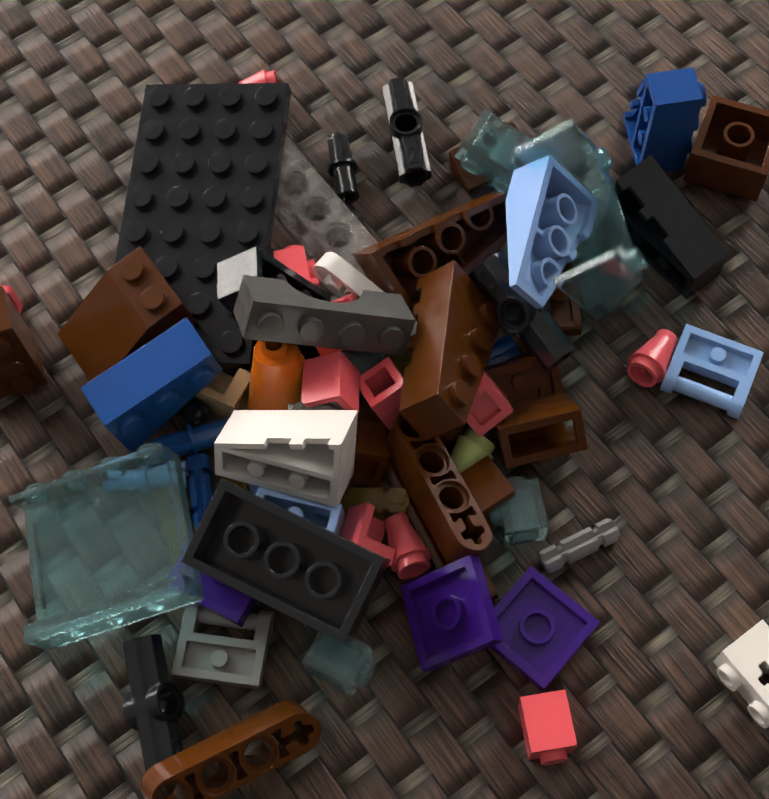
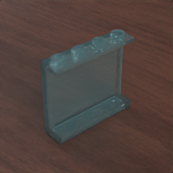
[9,443,204,651]

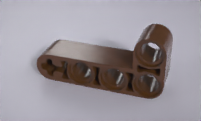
[386,413,492,564]
[141,700,321,799]

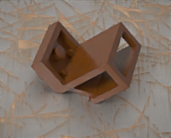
[485,355,588,469]

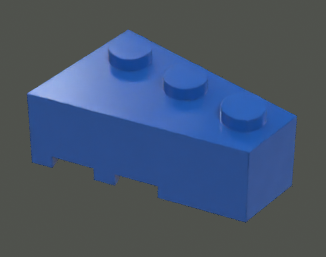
[622,67,706,172]
[81,317,223,453]

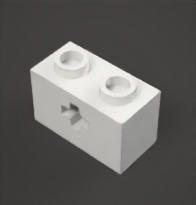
[713,619,769,729]

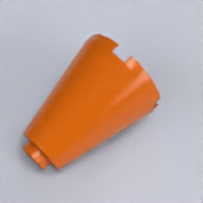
[247,340,305,410]

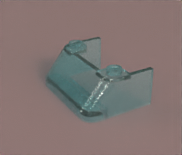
[514,119,647,320]

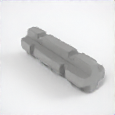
[538,518,620,573]

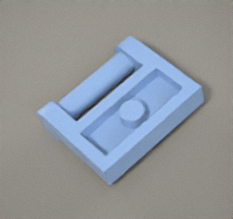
[660,324,764,419]

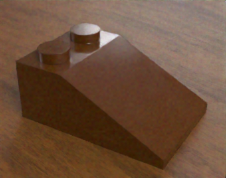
[57,246,197,381]

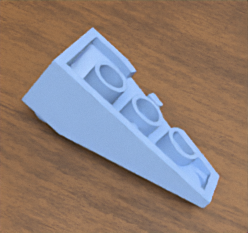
[505,155,599,309]

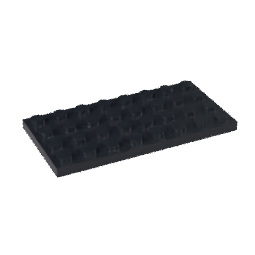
[114,83,292,370]

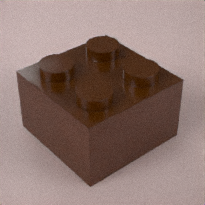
[683,95,769,202]

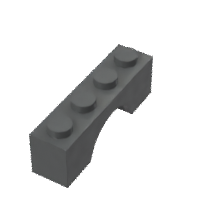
[233,275,416,356]

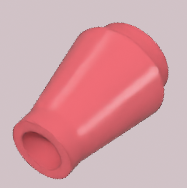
[627,329,679,387]
[384,513,432,580]

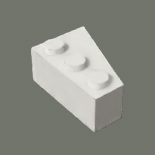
[214,410,358,508]

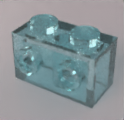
[454,109,549,193]

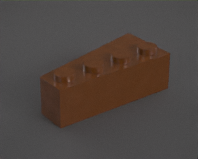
[352,192,508,315]
[398,260,501,441]

